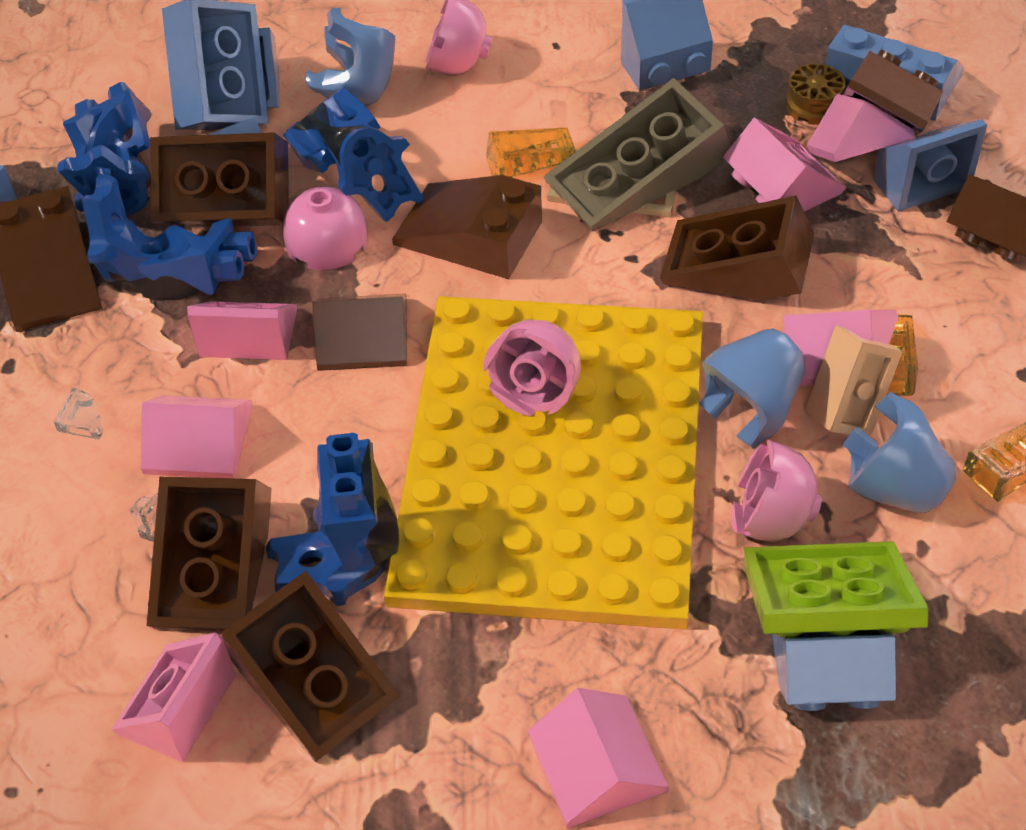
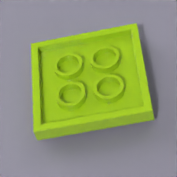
[743,541,928,638]

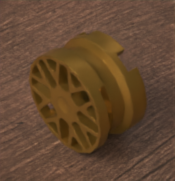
[786,63,845,125]

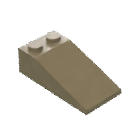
[543,78,730,232]

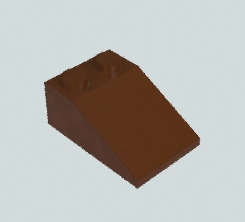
[844,50,943,137]
[150,132,289,226]
[392,175,542,279]
[0,186,103,332]
[660,196,814,301]
[146,476,272,630]
[220,571,400,762]

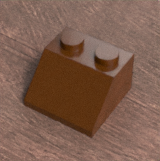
[946,174,1026,263]

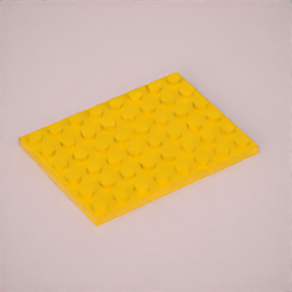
[384,296,703,630]

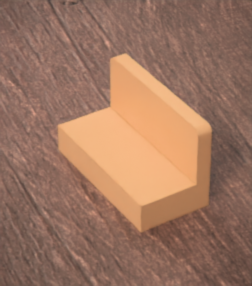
[805,326,903,437]

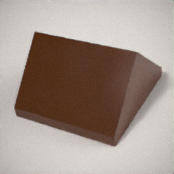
[312,293,407,371]

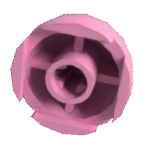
[425,0,492,75]
[283,186,368,270]
[483,320,581,416]
[731,440,822,542]

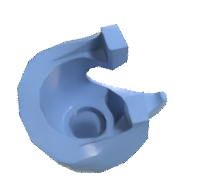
[306,8,396,106]
[699,328,805,449]
[842,392,956,513]

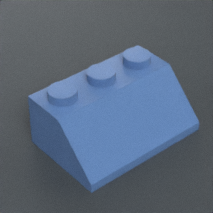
[162,0,269,130]
[826,25,964,121]

